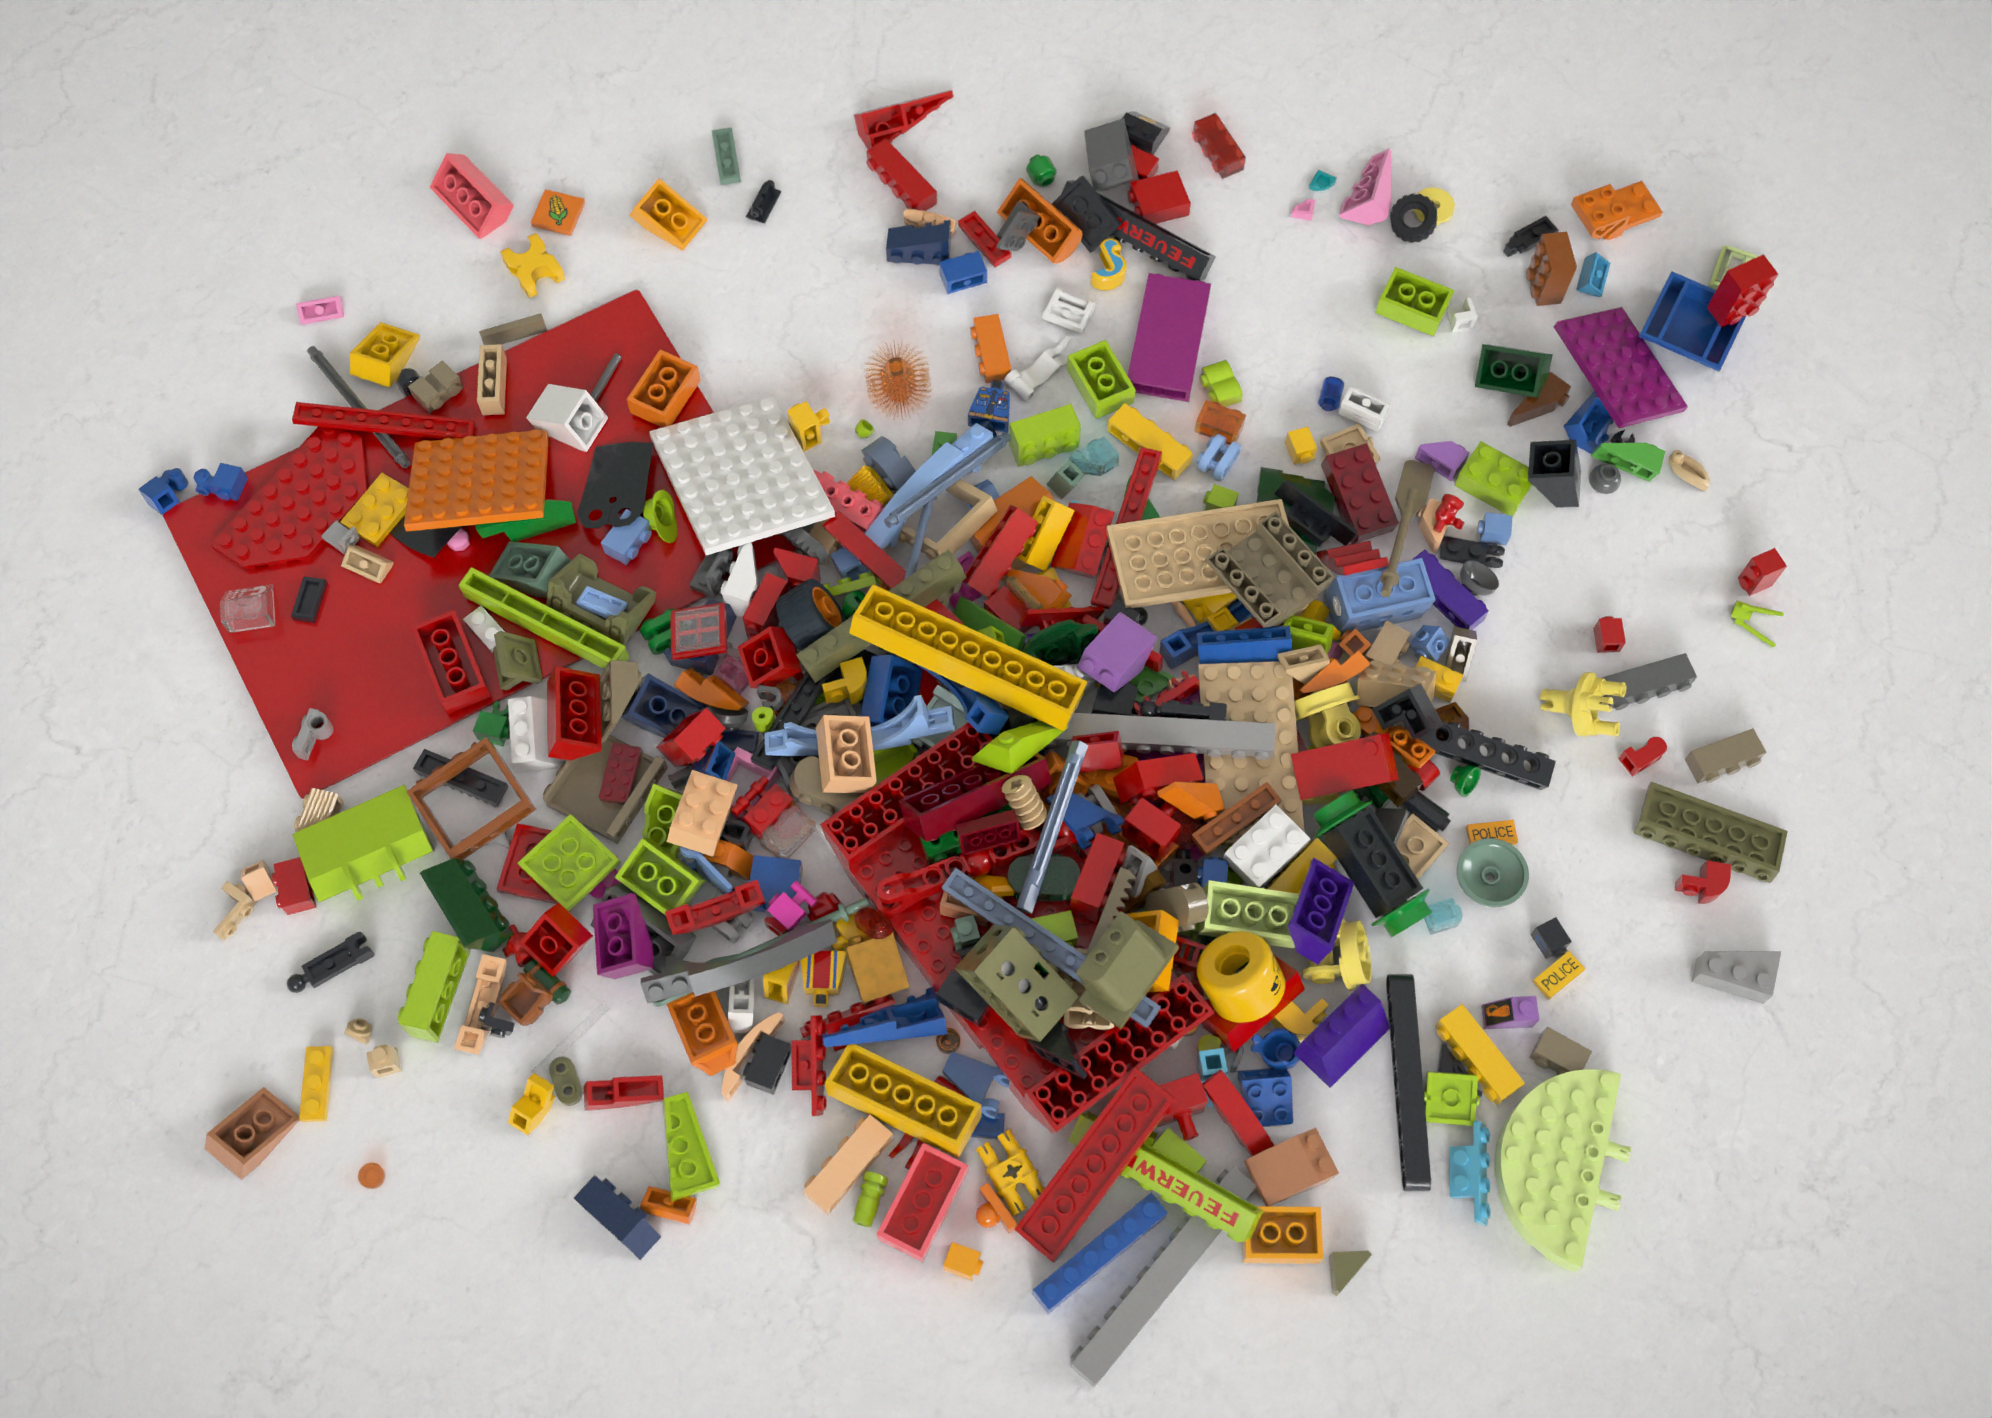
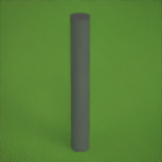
[590,354,622,402]

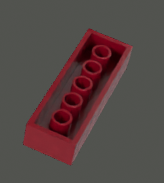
[899,753,1052,842]

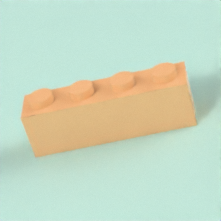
[803,1114,894,1216]

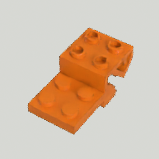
[1571,181,1663,240]

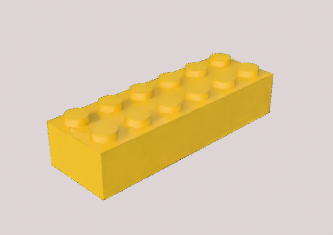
[825,1044,982,1159]

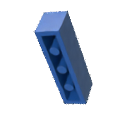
[1197,626,1292,664]

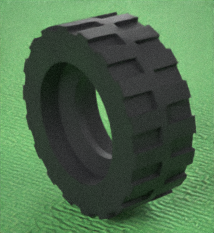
[1390,193,1437,243]

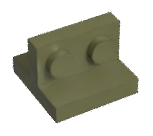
[493,631,543,691]

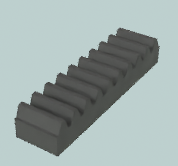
[779,527,829,563]

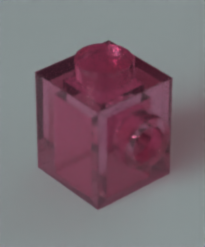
[714,656,749,694]

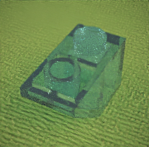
[1069,436,1120,476]

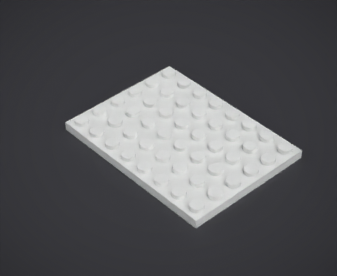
[649,396,835,555]

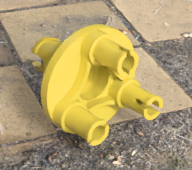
[1540,672,1626,737]

